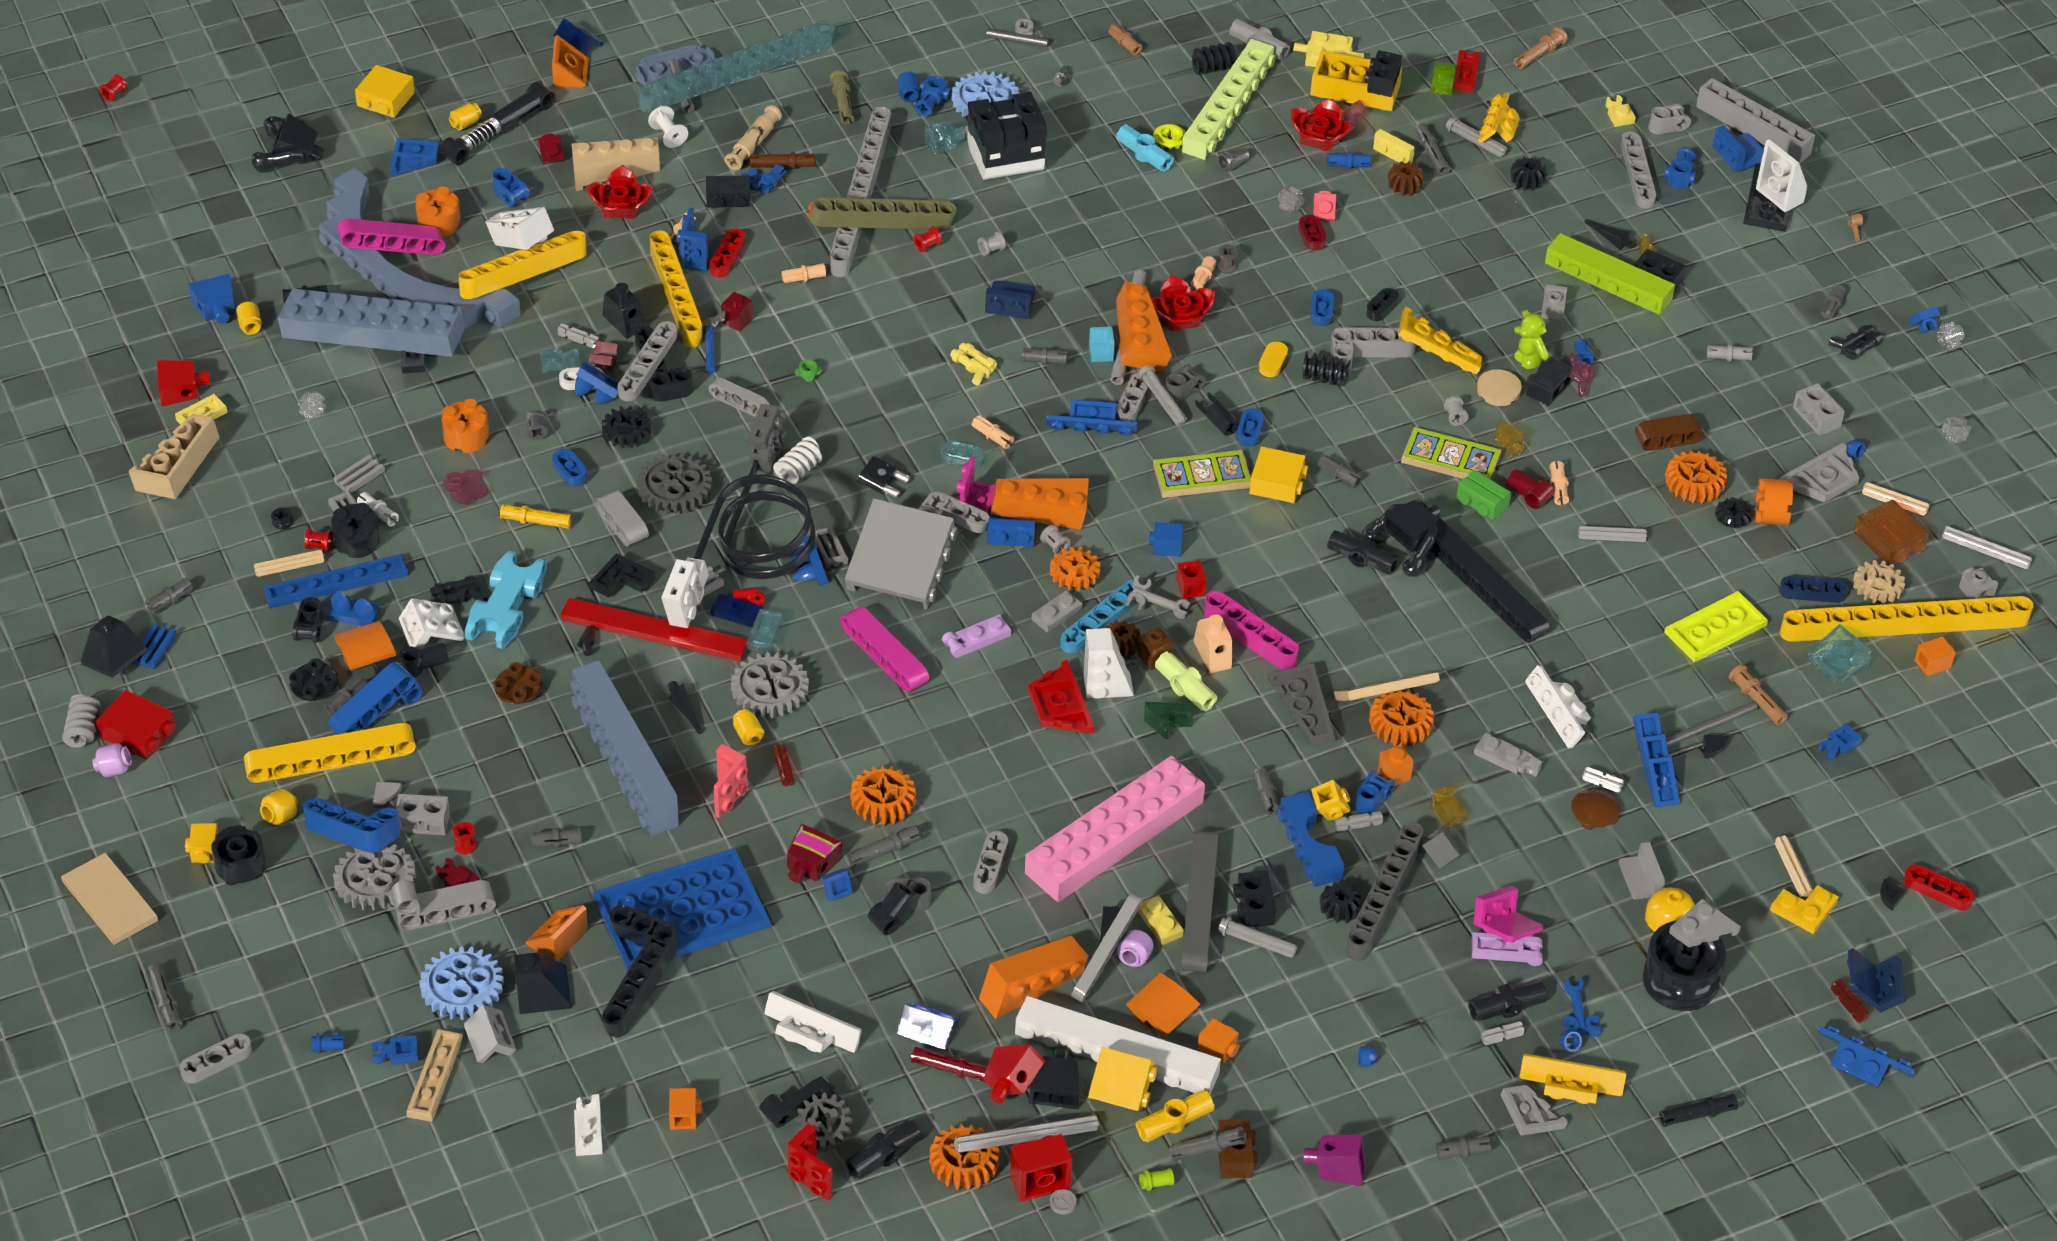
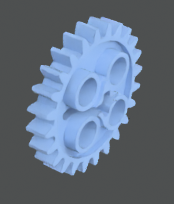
[952,71,1020,117]
[419,946,504,1020]

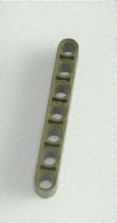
[809,197,956,230]

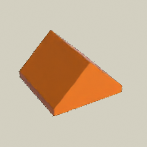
[552,35,589,87]
[525,905,588,961]

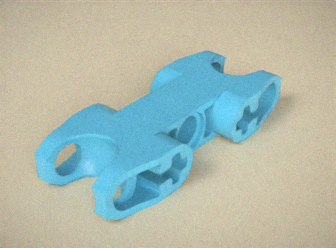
[465,550,547,649]

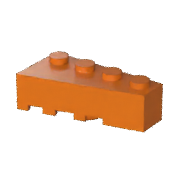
[1116,281,1172,373]
[990,478,1089,530]
[979,936,1088,1019]

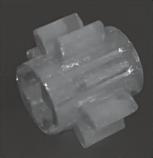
[1278,185,1305,213]
[1936,322,1964,350]
[297,391,326,419]
[1941,415,1971,443]

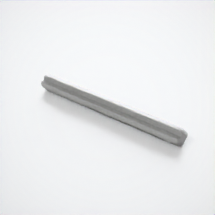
[953,1115,1099,1152]

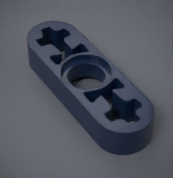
[1779,576,1849,603]

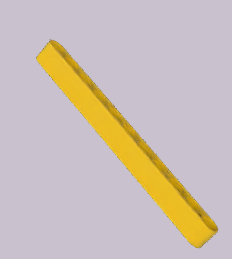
[1780,596,2033,642]

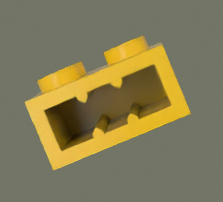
[355,65,415,118]
[1249,447,1308,503]
[1088,1047,1157,1112]

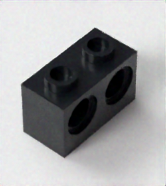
[1364,50,1403,97]
[1635,249,1686,291]
[1233,871,1276,927]

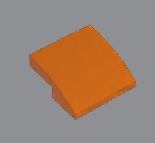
[334,621,396,670]
[1126,973,1200,1038]

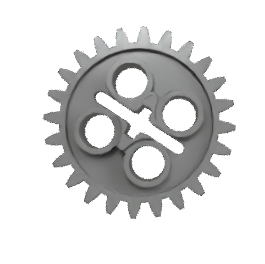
[731,652,809,718]
[333,844,416,911]

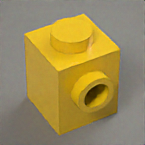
[185,823,218,863]

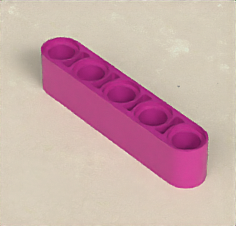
[337,219,445,255]
[1204,591,1299,670]
[840,606,930,692]

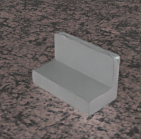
[1619,842,1665,900]
[464,1005,516,1063]

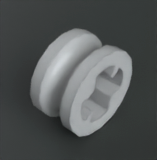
[1015,19,1034,36]

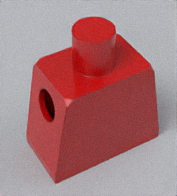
[157,360,210,407]
[983,1045,1045,1104]

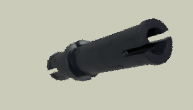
[1659,1093,1738,1127]

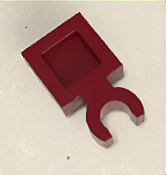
[435,858,480,887]

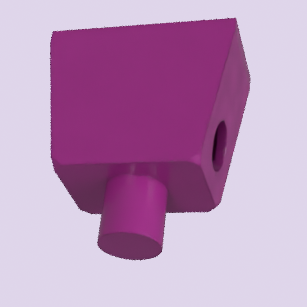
[1303,1135,1366,1186]

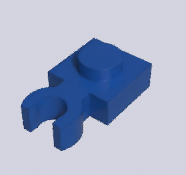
[1818,723,1863,760]
[372,1035,418,1065]

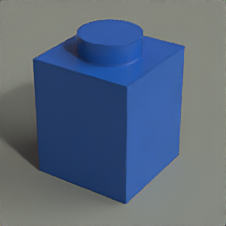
[1149,522,1183,557]

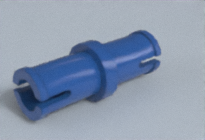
[1326,152,1371,169]

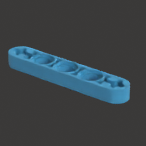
[1060,579,1143,654]

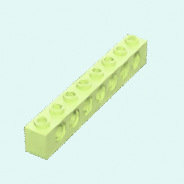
[1182,39,1276,160]

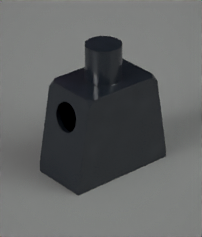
[602,283,645,339]
[1029,1048,1080,1109]

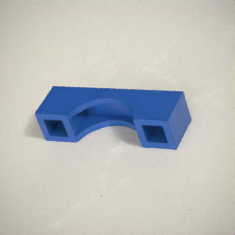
[1277,791,1344,887]

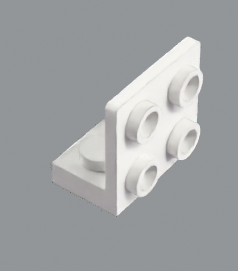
[399,598,465,649]

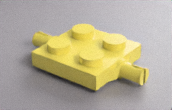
[1294,31,1364,67]

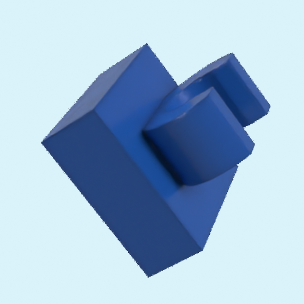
[1909,307,1940,333]
[821,868,853,902]

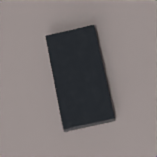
[1743,164,1790,232]

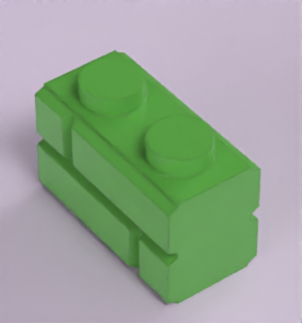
[1456,470,1511,521]

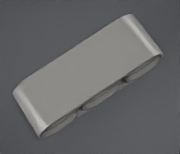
[596,490,649,547]

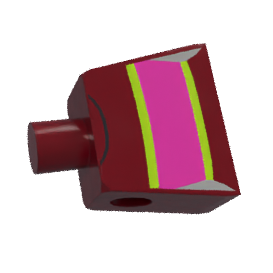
[787,824,843,883]

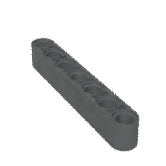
[1346,822,1424,961]
[1181,831,1219,973]

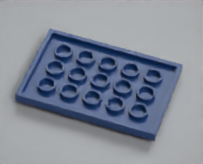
[593,848,770,972]

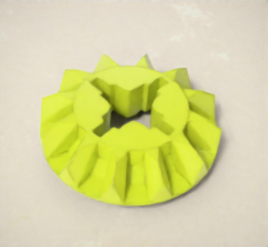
[1153,124,1186,150]

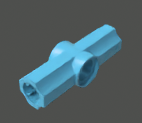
[1116,124,1174,172]

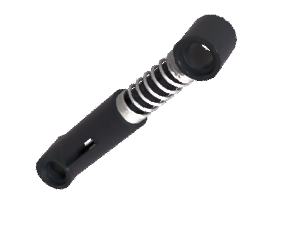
[439,82,556,166]

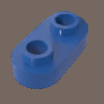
[1310,289,1334,326]
[1237,408,1264,446]
[552,449,587,486]

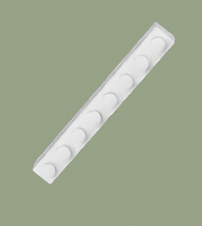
[1015,996,1221,1094]

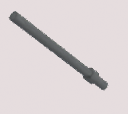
[1635,701,1758,759]

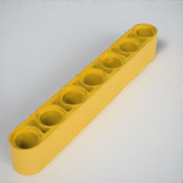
[650,230,703,348]
[459,231,587,299]
[244,723,416,783]

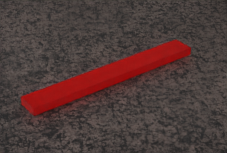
[560,598,749,662]

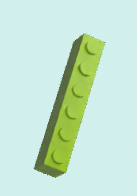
[1545,233,1675,315]

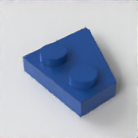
[390,138,440,176]

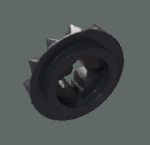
[1715,498,1752,528]

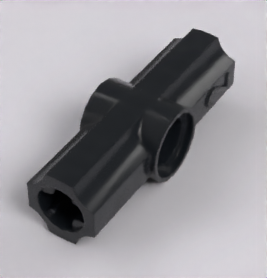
[1327,530,1398,575]
[373,642,449,678]
[1468,981,1547,1022]
[845,1120,921,1180]

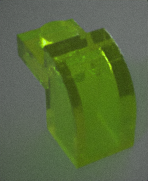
[1430,62,1456,95]

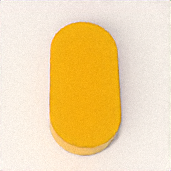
[1259,342,1288,377]

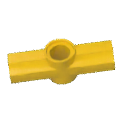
[1136,1090,1215,1143]

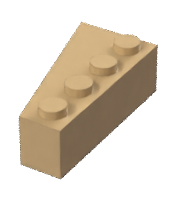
[572,138,660,191]
[129,414,220,499]

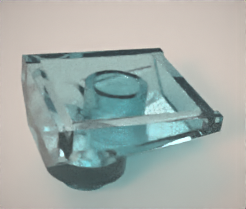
[1806,624,1874,684]

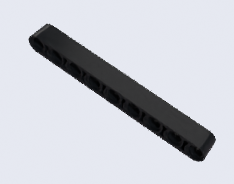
[1419,501,1550,643]

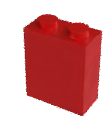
[96,690,176,760]

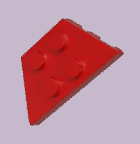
[1028,660,1095,734]

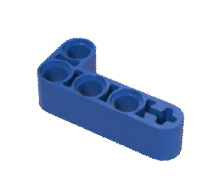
[328,662,423,735]
[303,798,401,853]

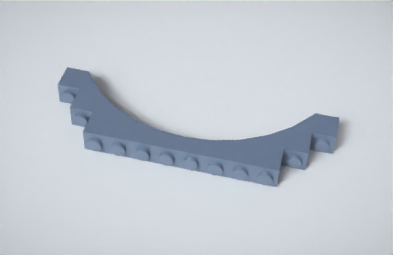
[319,168,521,329]

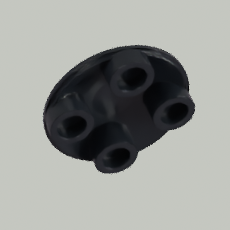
[289,658,338,701]

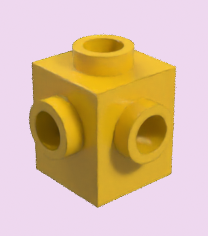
[1311,780,1350,821]

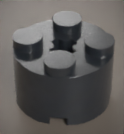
[331,502,380,558]
[211,825,265,885]

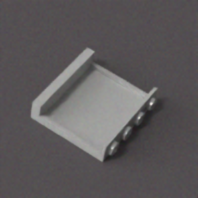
[845,498,957,610]

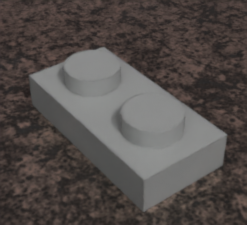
[1032,591,1082,633]

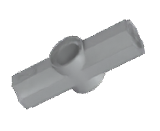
[1229,19,1290,61]

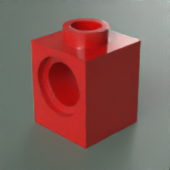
[1176,560,1207,599]

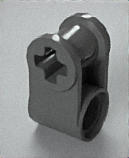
[1165,364,1206,403]
[883,877,932,911]

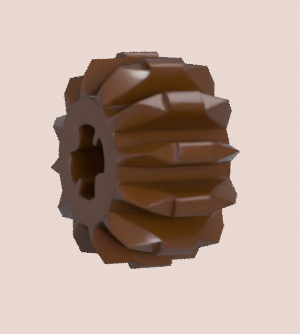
[1388,161,1424,196]
[1105,619,1141,659]

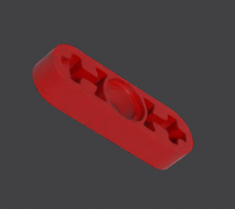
[710,228,745,278]
[1903,865,1974,911]

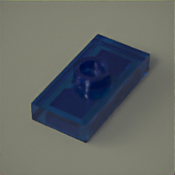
[710,594,763,628]

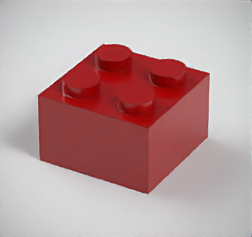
[1010,1133,1072,1202]

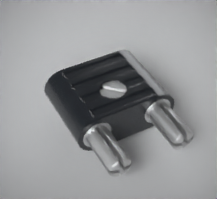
[857,456,910,498]

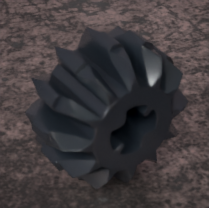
[1510,156,1547,191]
[1319,881,1362,924]

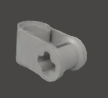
[1648,104,1691,135]

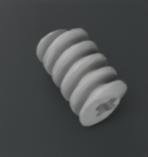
[62,694,101,748]

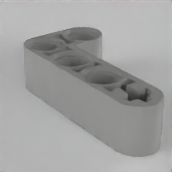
[1330,328,1416,371]
[392,880,496,930]

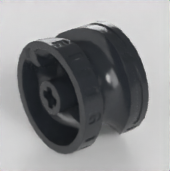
[1642,920,1726,1011]

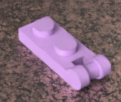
[942,614,1011,658]
[1472,932,1543,966]

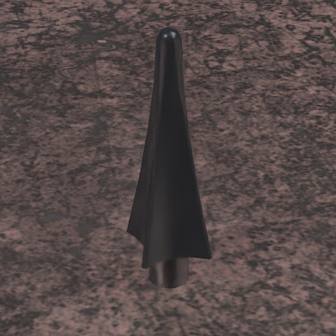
[1584,219,1635,250]
[668,681,702,734]

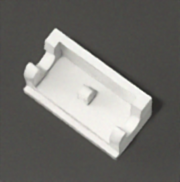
[574,1094,603,1156]

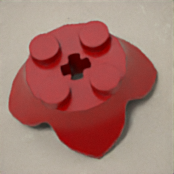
[1290,98,1352,151]
[586,165,653,219]
[1151,275,1215,331]

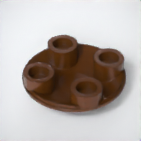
[493,662,542,704]
[1571,789,1620,830]

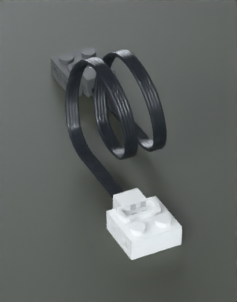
[661,404,815,628]

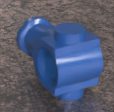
[914,76,952,116]
[1664,147,1696,189]

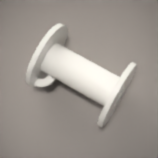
[648,106,688,148]

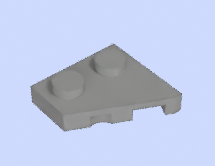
[1669,899,1741,947]
[1501,1085,1568,1136]

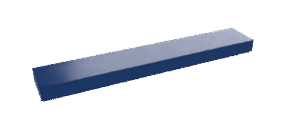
[263,554,408,609]

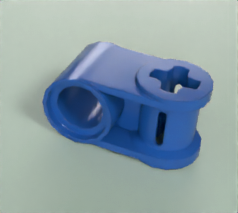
[492,168,530,207]
[1355,770,1395,815]

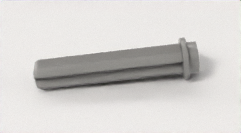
[1446,117,1507,158]
[1139,365,1187,426]
[1218,917,1297,958]

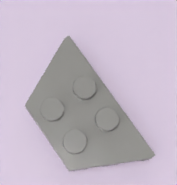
[1779,442,1859,502]

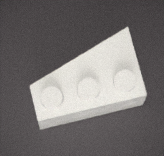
[486,207,554,250]
[1083,628,1134,699]

